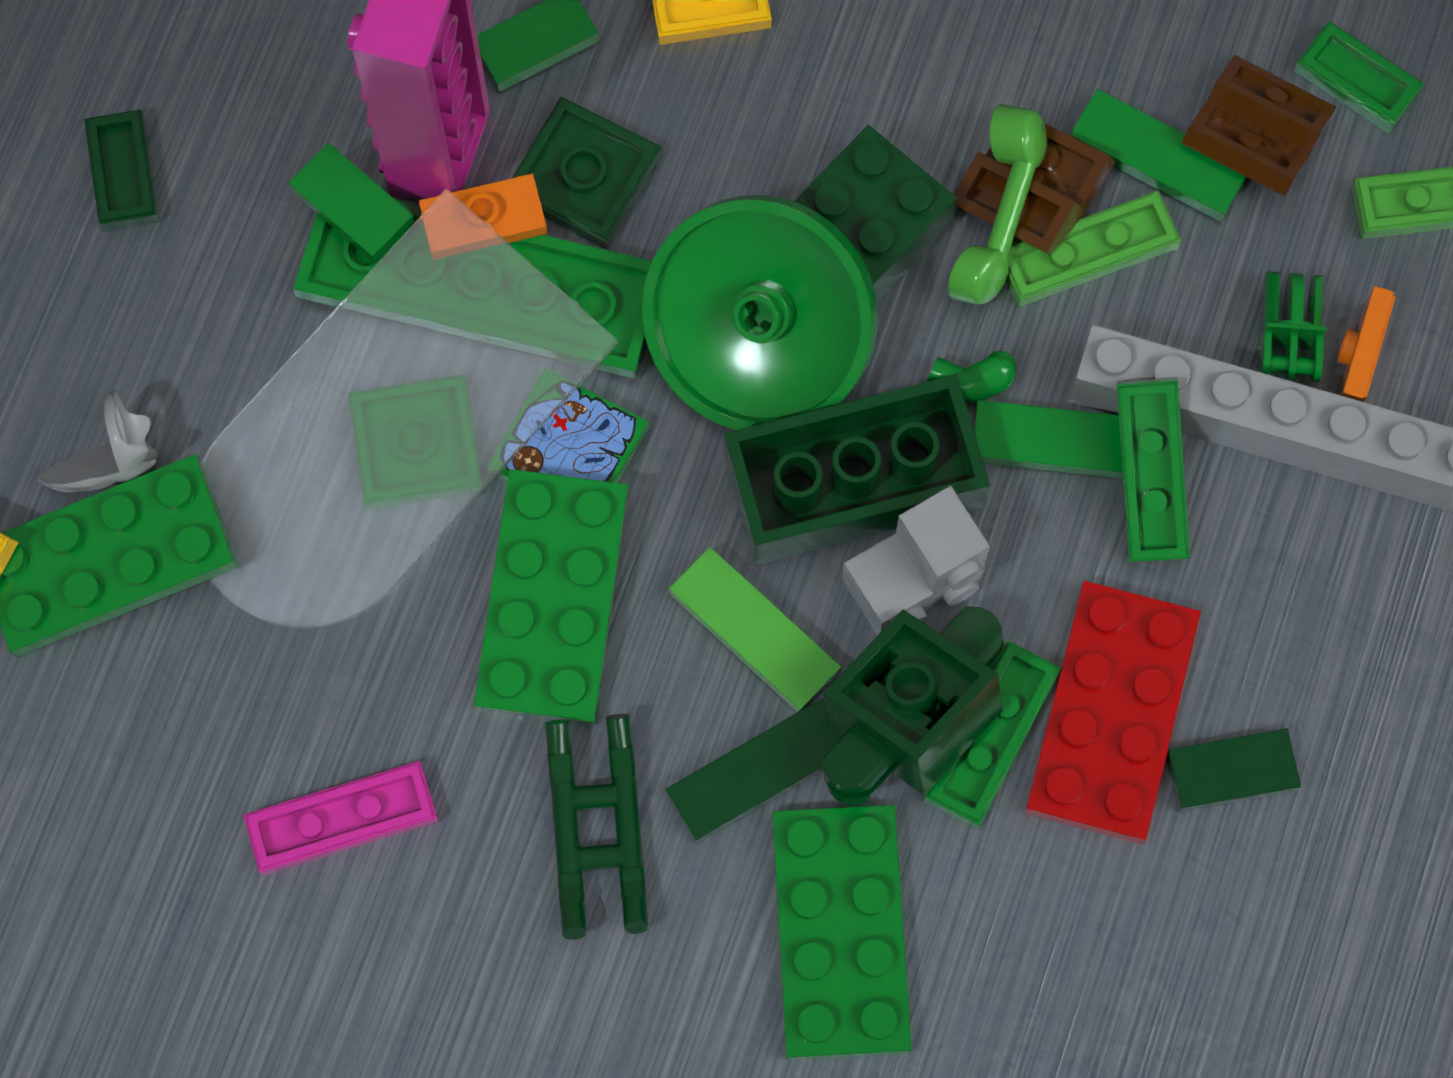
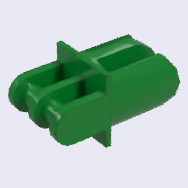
[1258,271,1327,382]

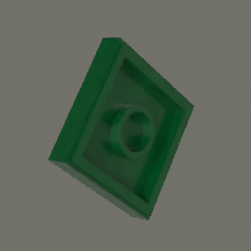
[512,96,662,249]

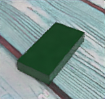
[84,109,160,232]
[1166,728,1301,813]

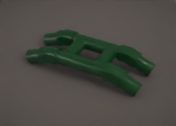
[545,714,649,940]

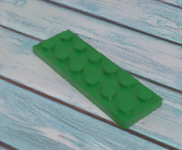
[293,200,652,379]

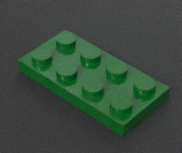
[0,454,239,657]
[474,469,629,724]
[772,805,912,1061]

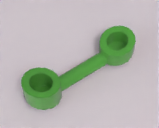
[948,104,1047,305]

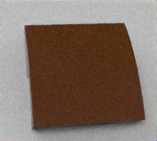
[1182,55,1337,197]
[954,123,1115,256]

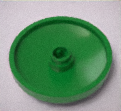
[642,195,878,430]

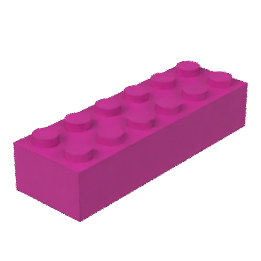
[347,0,490,204]

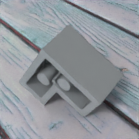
[842,486,990,636]

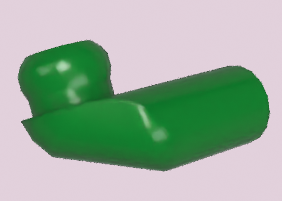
[927,351,1017,403]

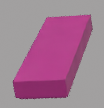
[243,761,439,876]

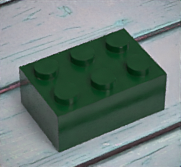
[794,124,957,302]

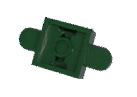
[821,606,1004,805]

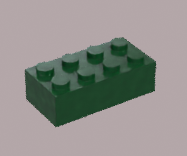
[724,374,990,566]

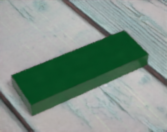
[665,698,841,845]

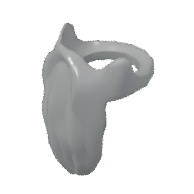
[36,391,157,493]

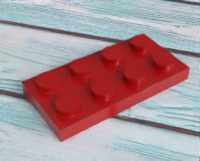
[1024,581,1201,845]

